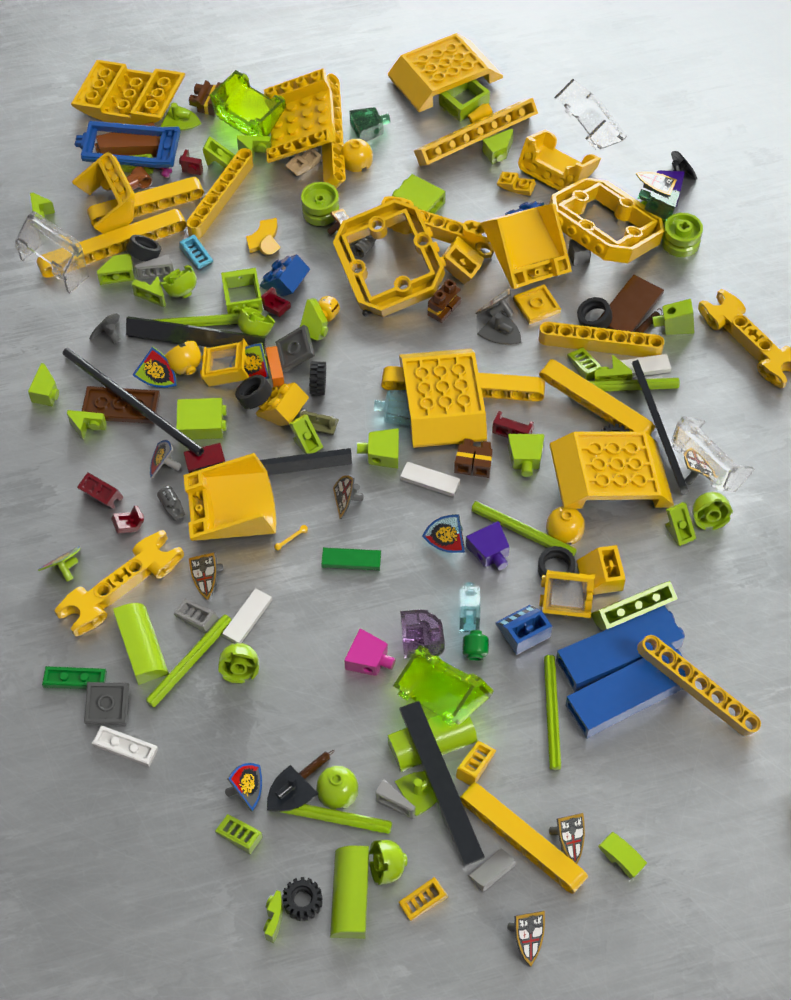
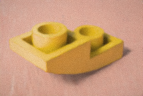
[497,172,536,196]

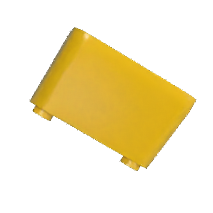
[518,129,601,191]

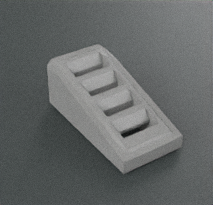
[135,255,174,279]
[174,598,219,634]
[375,779,415,819]

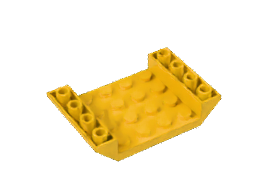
[387,33,503,112]
[264,68,336,163]
[399,348,487,448]
[550,432,674,509]

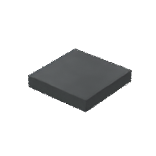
[275,325,315,373]
[84,682,129,725]

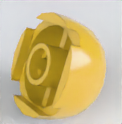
[341,139,373,172]
[165,341,201,375]
[546,506,585,544]

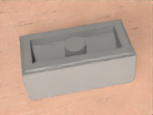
[469,848,516,892]

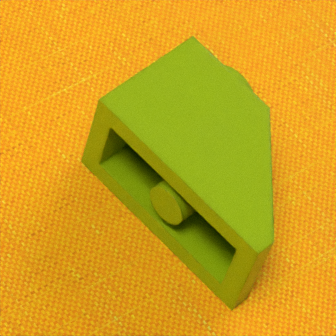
[482,128,513,164]
[97,254,135,285]
[300,298,328,340]
[28,363,59,407]

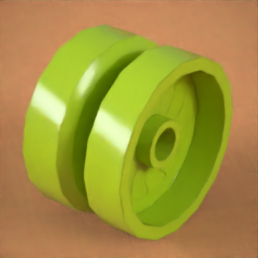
[301,182,339,226]
[662,213,703,258]

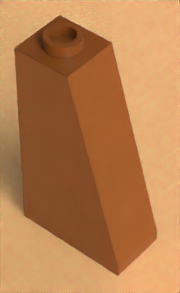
[94,122,160,158]

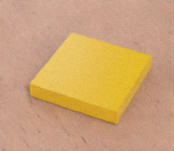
[513,284,561,325]

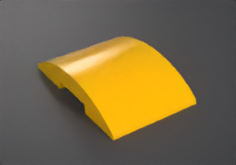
[71,60,185,125]

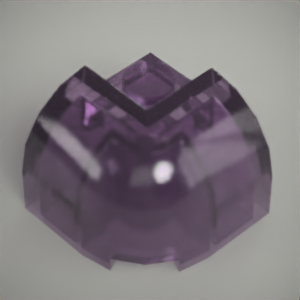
[400,609,445,660]

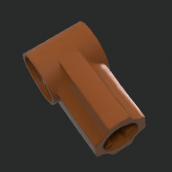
[126,166,152,190]

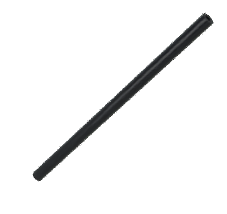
[62,348,204,456]

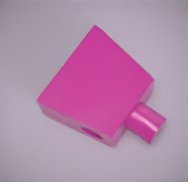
[344,629,396,676]

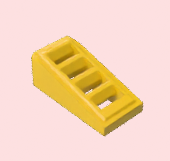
[456,741,496,785]
[398,877,448,921]

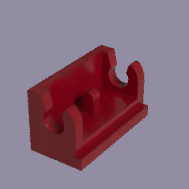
[492,411,534,438]
[184,443,225,473]
[77,472,123,509]

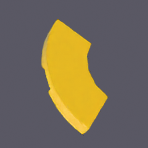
[246,218,278,253]

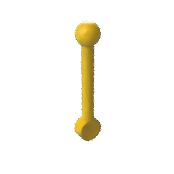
[274,525,308,550]

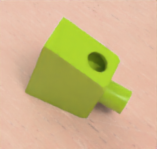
[652,299,695,335]
[357,428,399,469]
[508,434,544,477]

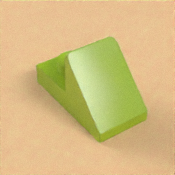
[237,135,271,158]
[202,136,235,168]
[30,192,55,229]
[132,276,166,307]
[595,355,632,381]
[67,410,107,440]
[289,414,323,454]
[665,502,696,546]

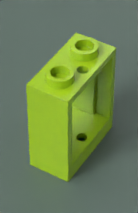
[439,79,490,122]
[221,268,263,314]

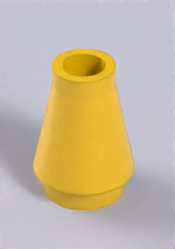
[468,103,493,124]

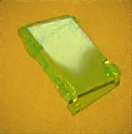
[210,70,286,136]
[393,645,494,727]

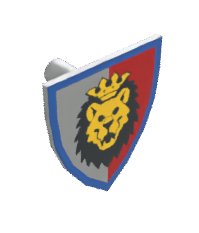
[150,440,181,479]

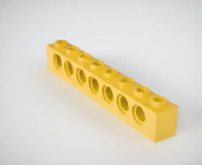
[413,98,538,166]

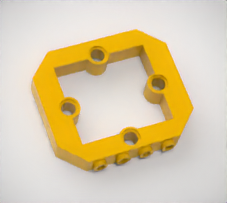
[549,178,665,264]
[333,199,446,317]

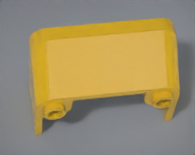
[72,152,135,234]

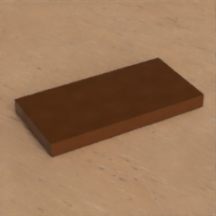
[598,274,664,332]
[82,386,160,424]

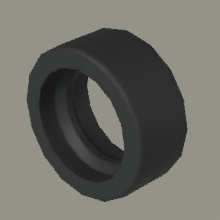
[126,235,162,262]
[577,297,613,329]
[235,375,272,409]
[538,546,576,585]

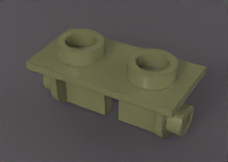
[299,410,339,435]

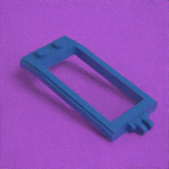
[74,121,181,168]

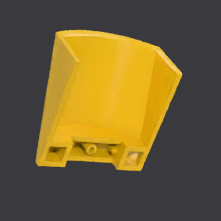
[481,203,572,289]
[183,453,277,541]

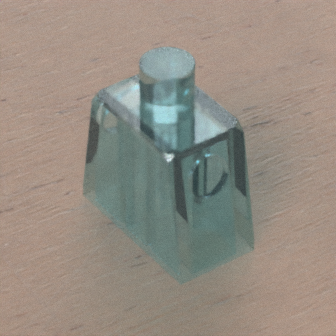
[374,390,411,429]
[459,582,481,632]

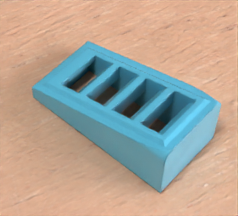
[179,235,213,270]

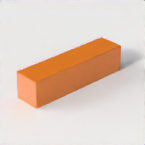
[266,346,284,387]

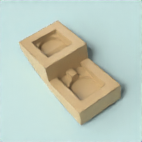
[285,148,322,176]

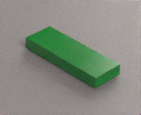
[321,547,381,571]
[42,666,107,690]

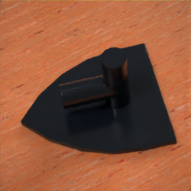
[671,151,698,180]
[267,765,318,812]

